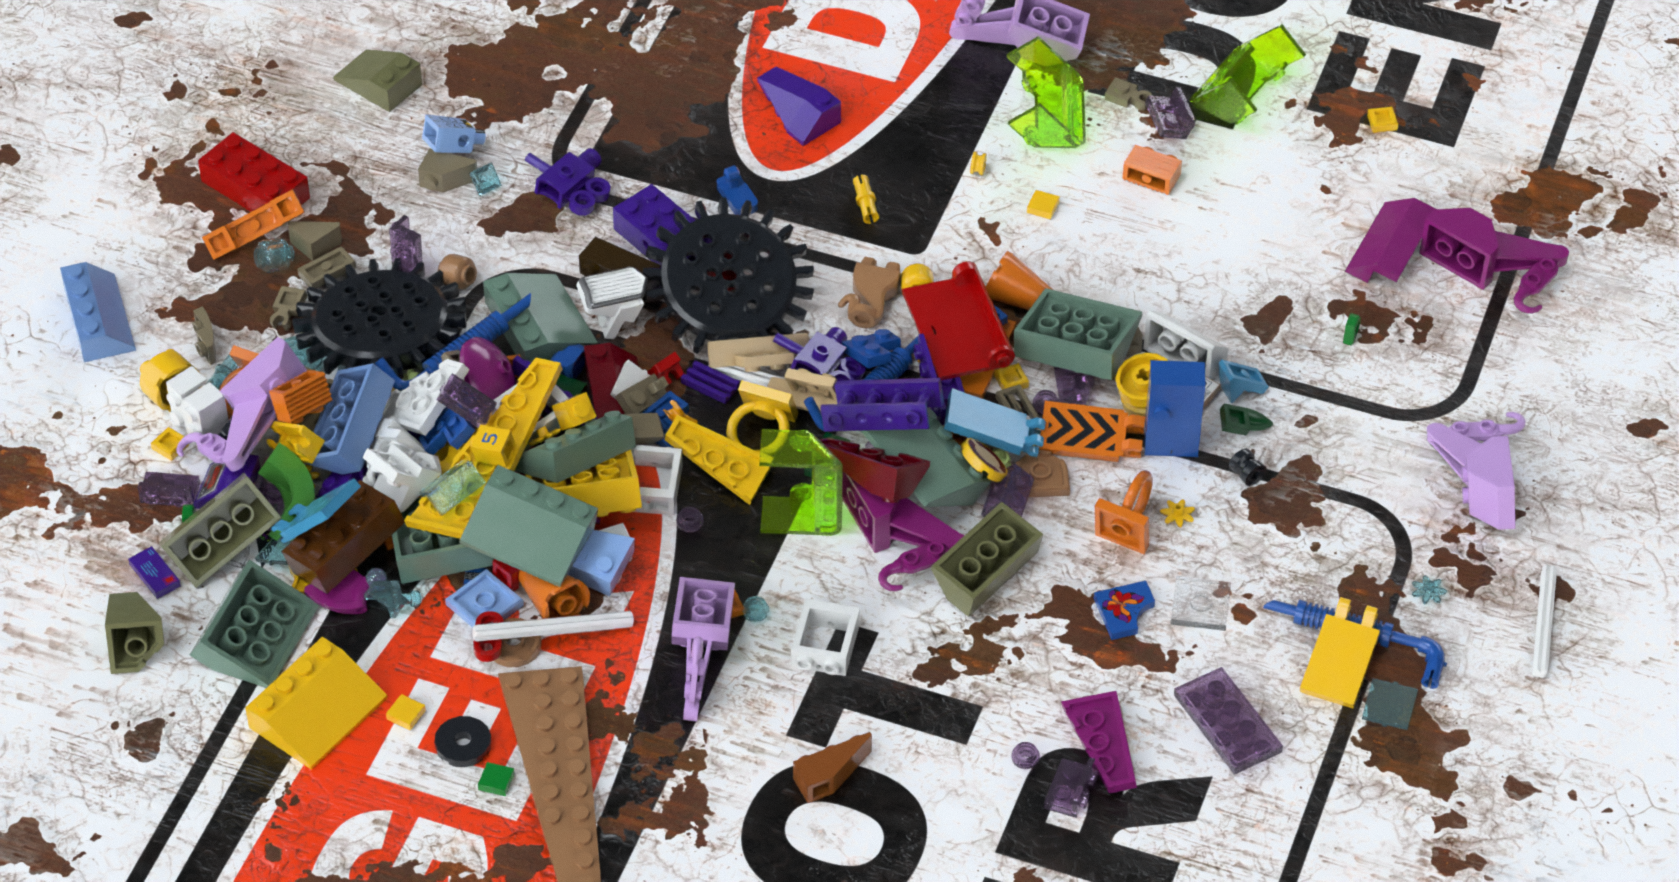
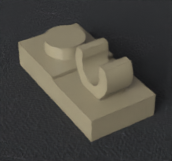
[615,373,669,414]

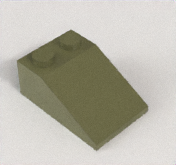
[333,49,422,112]

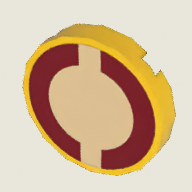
[961,438,1008,482]

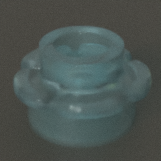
[742,596,769,622]

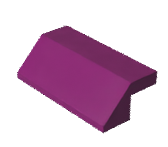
[1345,198,1436,283]

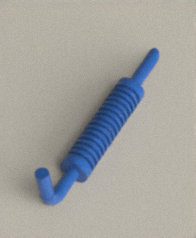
[375,293,531,391]
[804,336,918,432]

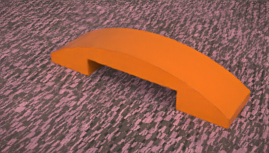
[202,189,305,260]

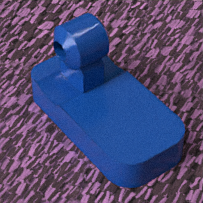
[717,165,758,215]

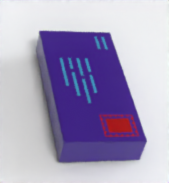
[128,546,181,599]

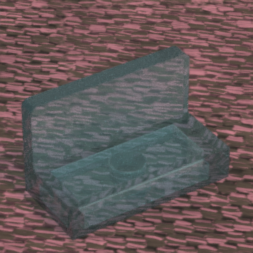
[419,460,486,515]

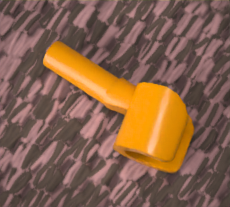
[663,400,698,423]

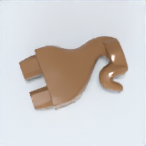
[838,256,901,329]

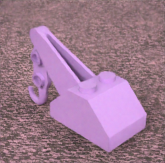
[949,0,1090,65]
[176,337,307,471]
[1427,412,1526,530]
[672,577,735,721]

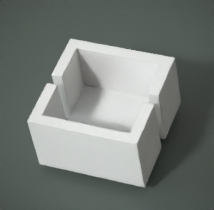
[166,366,229,435]

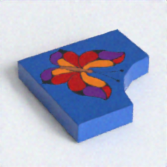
[1093,580,1155,640]

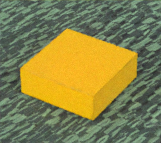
[1367,107,1398,133]
[1027,190,1060,220]
[994,363,1029,390]
[151,427,190,461]
[386,694,426,730]

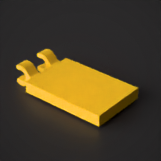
[1300,597,1380,709]

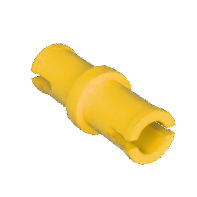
[853,175,879,224]

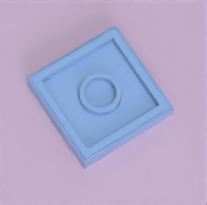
[445,569,524,628]

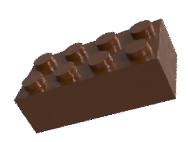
[281,480,405,594]

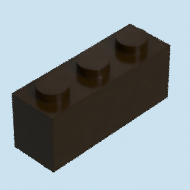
[579,236,661,302]

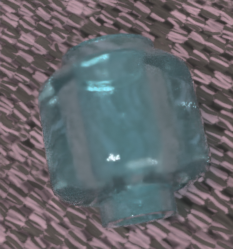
[254,237,294,273]

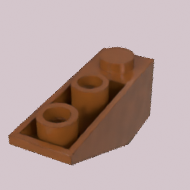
[793,732,872,803]

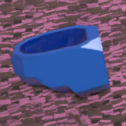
[550,344,585,379]

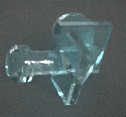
[364,568,422,618]

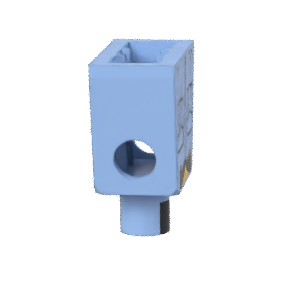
[422,114,486,153]

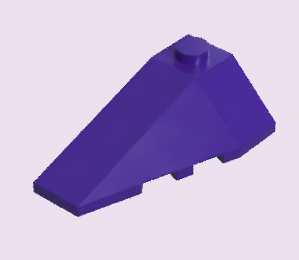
[757,67,841,146]

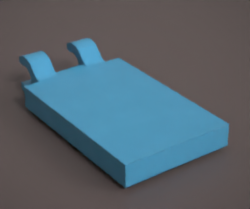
[944,388,1046,457]
[271,478,361,543]

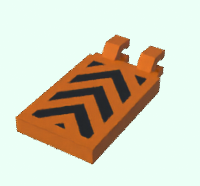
[1039,401,1145,462]

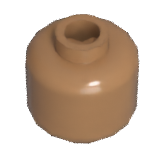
[438,254,477,290]

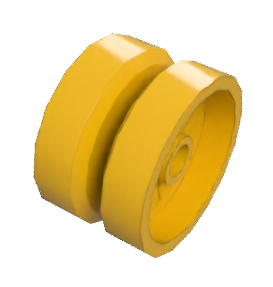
[1116,353,1168,416]

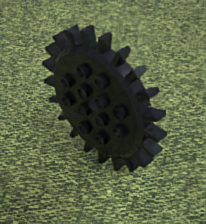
[642,197,814,354]
[293,258,467,379]

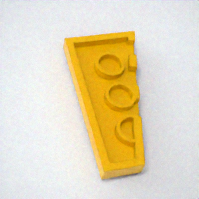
[665,415,774,505]

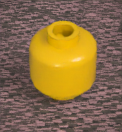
[900,263,934,290]

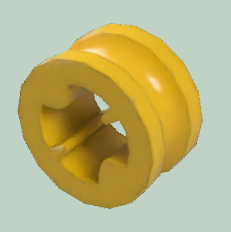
[970,151,987,176]

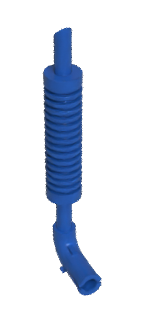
[1263,600,1447,689]

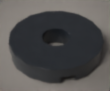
[434,716,492,767]

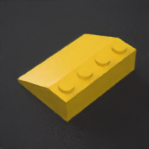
[525,449,642,517]
[245,637,388,770]

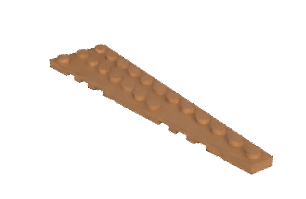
[498,666,601,882]

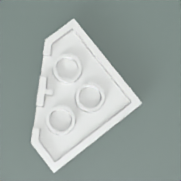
[382,359,470,436]

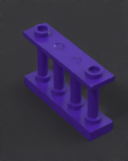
[820,378,944,432]

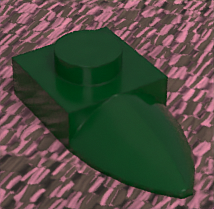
[1219,403,1273,436]

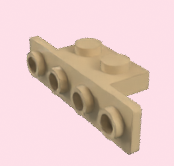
[708,333,809,372]
[767,368,837,411]

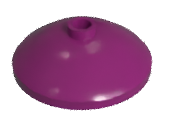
[460,337,516,410]

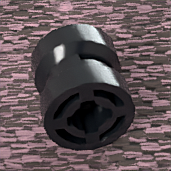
[1229,448,1267,486]

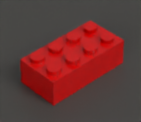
[198,132,310,212]

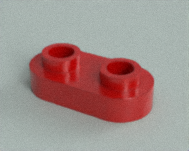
[473,611,504,662]

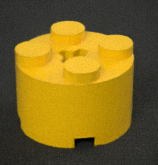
[140,349,202,412]

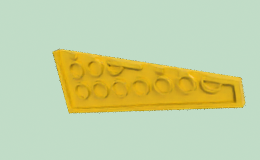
[404,358,562,539]

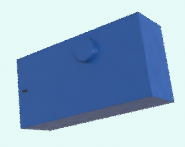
[1144,360,1205,457]

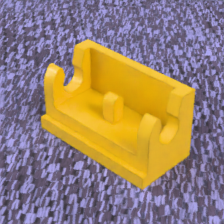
[266,421,325,464]

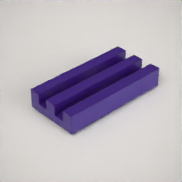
[681,360,740,404]

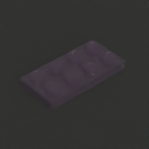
[1174,667,1283,775]

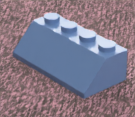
[60,262,136,362]
[305,363,395,475]

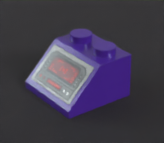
[194,454,262,509]

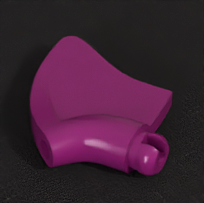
[304,570,380,615]

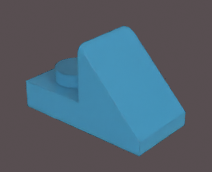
[1219,359,1269,403]

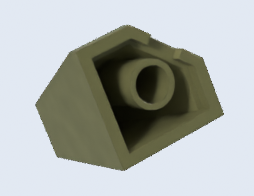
[105,592,165,674]

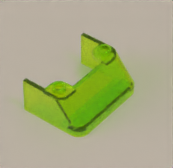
[1189,24,1306,125]
[1007,36,1086,148]
[759,429,843,536]

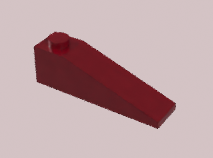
[584,343,639,419]
[811,438,931,503]

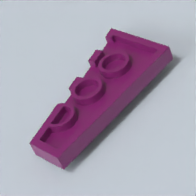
[1061,691,1137,793]

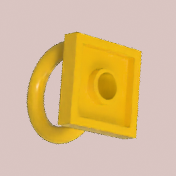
[726,380,799,458]

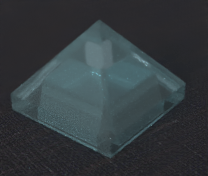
[469,162,502,196]

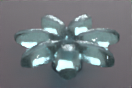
[1412,575,1447,604]

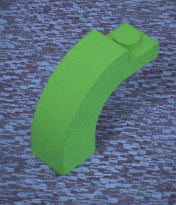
[258,442,315,541]

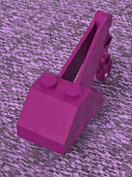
[1419,207,1569,314]
[840,470,965,591]

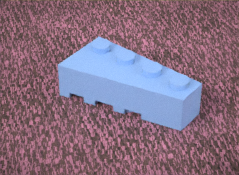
[567,530,635,597]

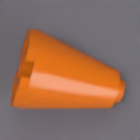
[986,251,1053,311]
[518,570,590,619]

